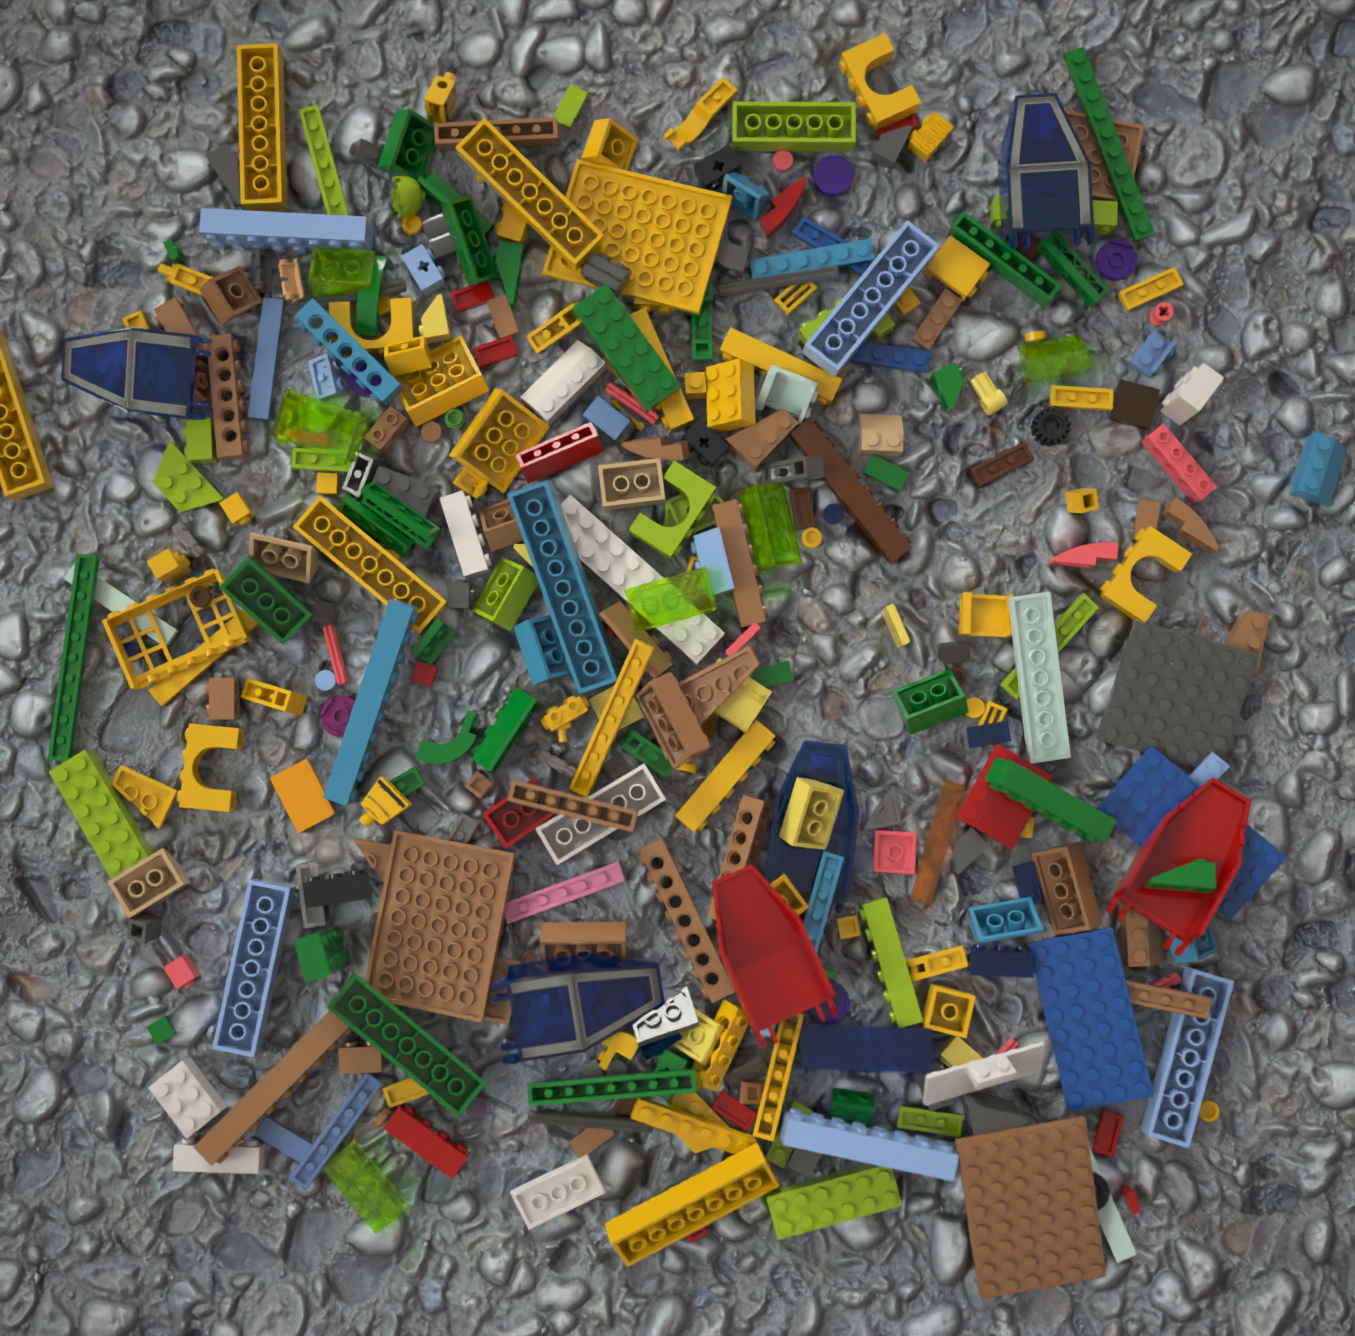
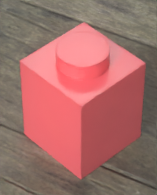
[163,954,201,989]

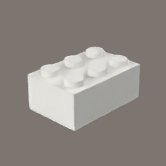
[1160,363,1224,425]
[148,1057,228,1139]

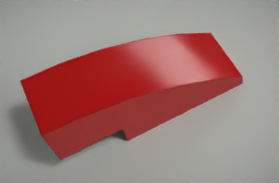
[759,176,806,238]

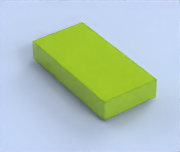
[553,84,589,130]

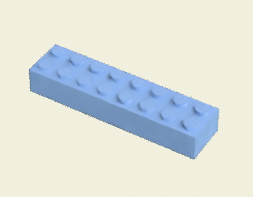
[199,208,374,257]
[802,220,940,378]
[212,878,296,1057]
[1140,966,1234,1148]
[779,1108,959,1181]

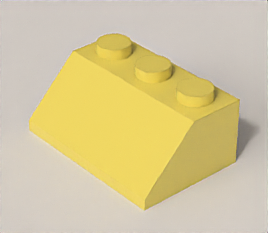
[715,658,772,733]
[779,777,844,850]

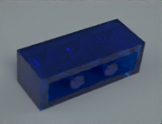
[966,944,1035,978]

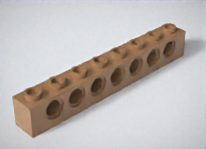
[637,838,735,1003]

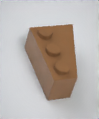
[725,409,799,472]
[1224,610,1270,677]

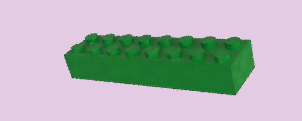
[325,973,486,1118]

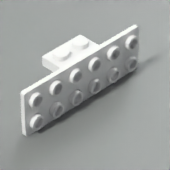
[923,1042,1045,1106]

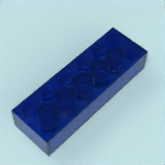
[801,1024,932,1075]

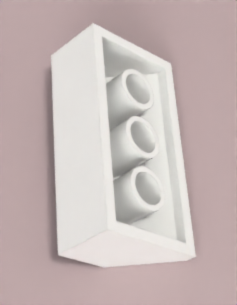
[520,340,607,426]

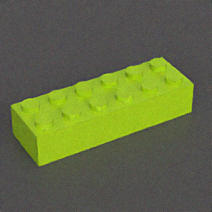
[732,102,856,152]
[49,750,154,879]
[766,1163,902,1240]

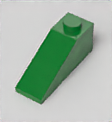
[493,240,525,310]
[1145,859,1216,893]

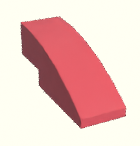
[1049,542,1118,568]

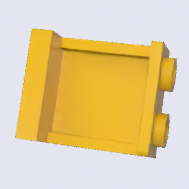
[924,235,990,302]
[958,592,1014,638]

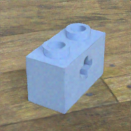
[401,244,446,297]

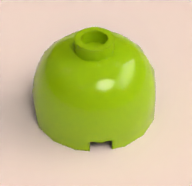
[392,176,426,218]

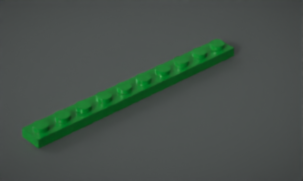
[1063,47,1155,243]
[47,553,100,762]

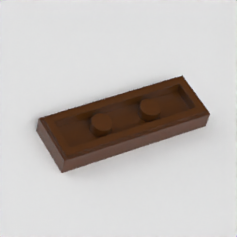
[969,441,1034,488]

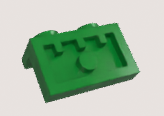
[411,618,456,665]

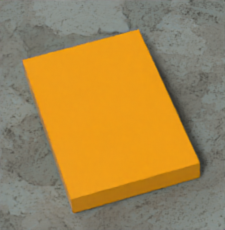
[270,758,337,833]

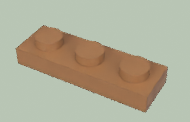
[911,288,963,351]

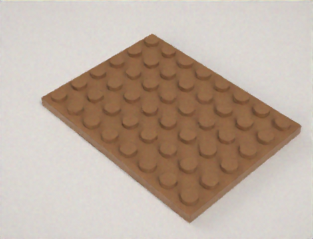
[365,830,516,1023]
[955,1116,1106,1299]

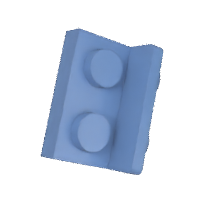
[1129,330,1177,378]

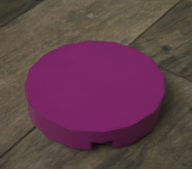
[321,696,355,737]

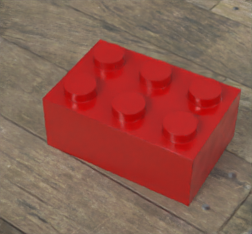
[482,778,558,849]

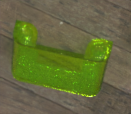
[270,388,372,465]

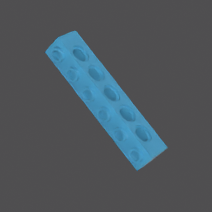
[295,298,403,406]

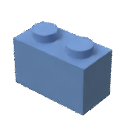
[583,396,631,444]

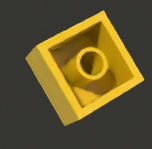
[921,983,976,1038]

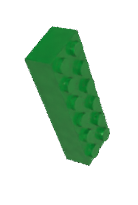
[572,284,681,414]
[984,757,1117,844]

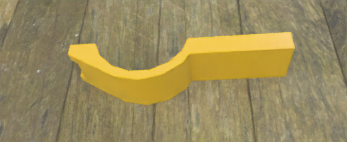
[663,77,738,151]

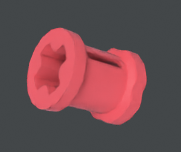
[1149,302,1173,326]

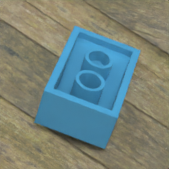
[723,173,770,221]

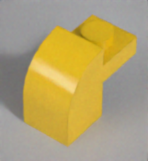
[597,1029,638,1071]

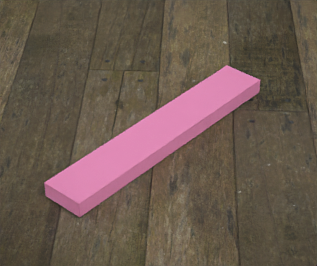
[504,861,626,924]

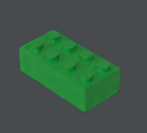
[219,554,312,644]
[293,925,351,983]

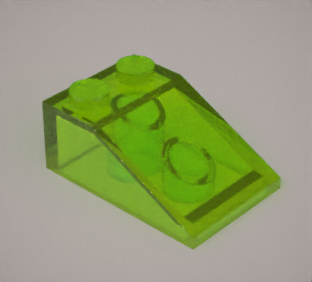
[308,247,375,297]

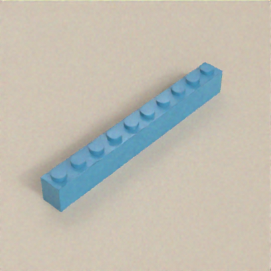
[323,599,419,806]

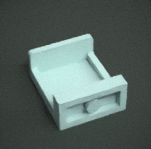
[755,364,819,425]

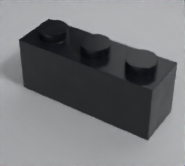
[303,870,371,908]

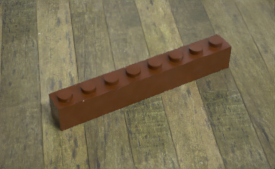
[789,418,912,565]

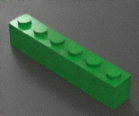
[947,211,1062,308]

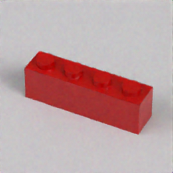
[515,422,604,484]
[383,1104,470,1179]

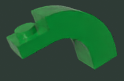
[415,710,480,764]

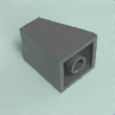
[961,1092,1028,1136]

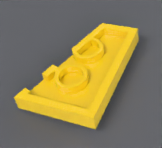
[111,765,179,829]

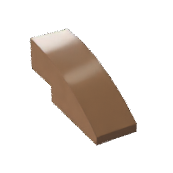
[622,435,690,461]
[1161,497,1219,554]

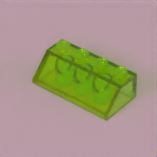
[738,484,802,572]
[624,566,717,633]
[321,1140,409,1234]

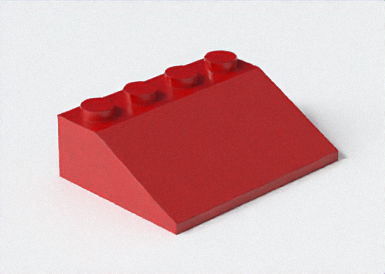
[956,744,1053,850]

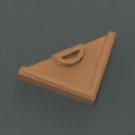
[354,838,391,883]

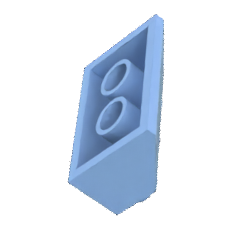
[690,527,734,598]

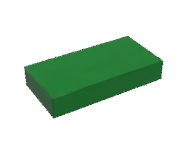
[863,454,909,492]
[750,660,794,688]

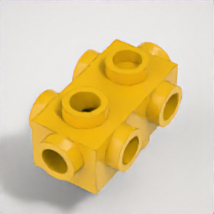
[540,695,590,743]

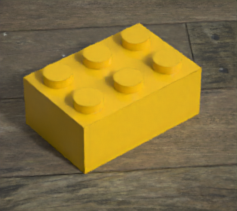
[706,358,756,432]

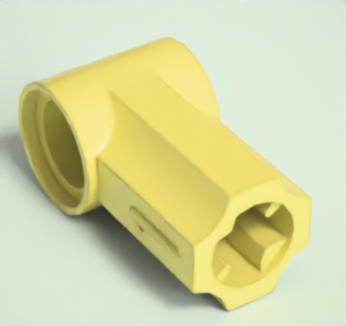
[970,371,1008,416]

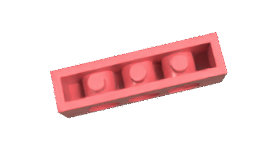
[1141,423,1217,504]

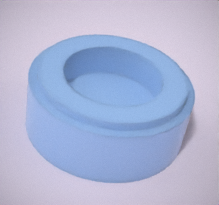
[315,670,337,691]

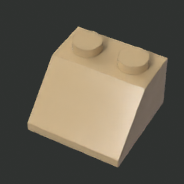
[859,414,904,457]

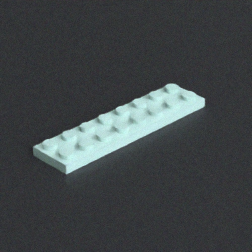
[1007,592,1071,764]

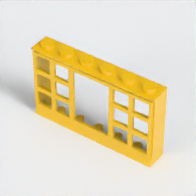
[102,568,253,690]

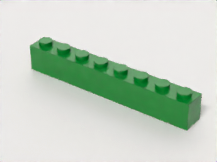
[527,1068,701,1106]

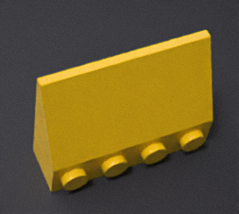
[388,335,489,427]
[448,388,550,493]

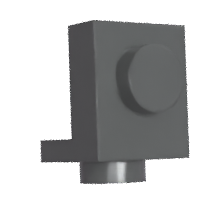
[349,138,384,169]

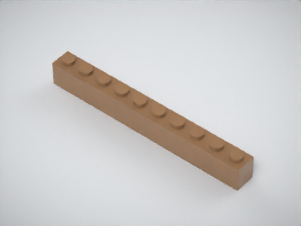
[193,1010,353,1166]

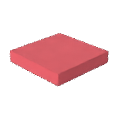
[725,622,761,658]
[872,830,917,875]

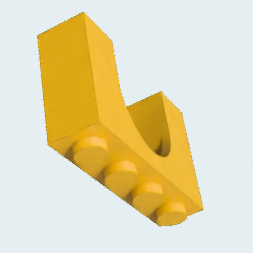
[839,33,921,132]
[329,298,416,358]
[1099,526,1192,622]
[177,723,245,812]

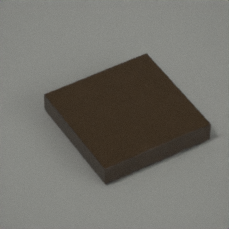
[1109,379,1160,430]

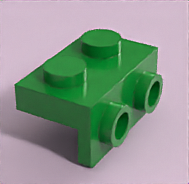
[828,1088,875,1128]

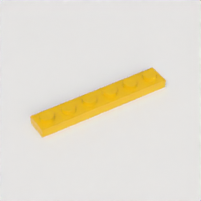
[630,1097,757,1155]

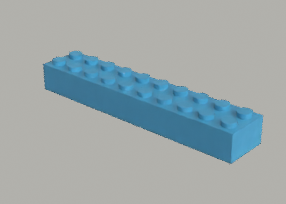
[507,480,620,694]

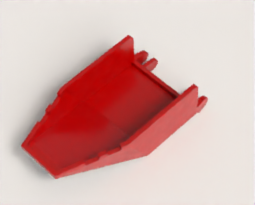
[1106,777,1251,957]
[712,864,838,1049]

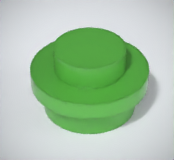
[444,409,465,429]

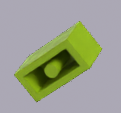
[183,418,218,464]

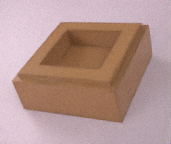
[464,770,494,799]
[739,1081,763,1104]

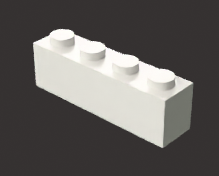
[439,490,492,579]
[173,1137,265,1174]

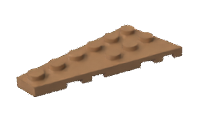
[655,646,761,759]

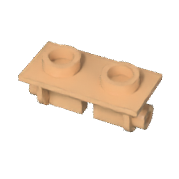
[278,258,304,304]

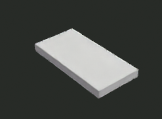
[510,1154,606,1230]

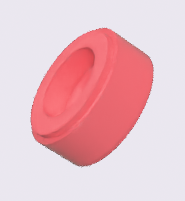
[773,150,793,173]

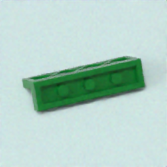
[417,172,495,236]
[1035,230,1109,307]
[360,481,440,550]
[339,492,416,558]

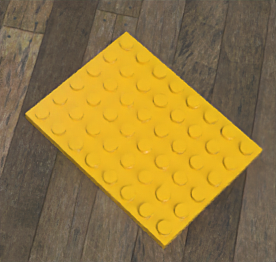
[542,159,733,315]

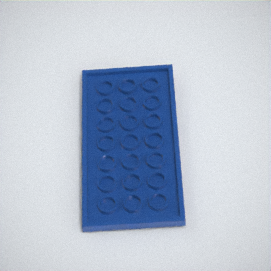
[1096,745,1287,921]
[1028,926,1154,1111]

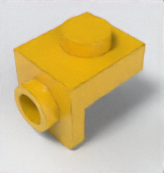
[453,466,488,499]

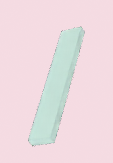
[64,563,179,647]
[1089,1147,1137,1263]

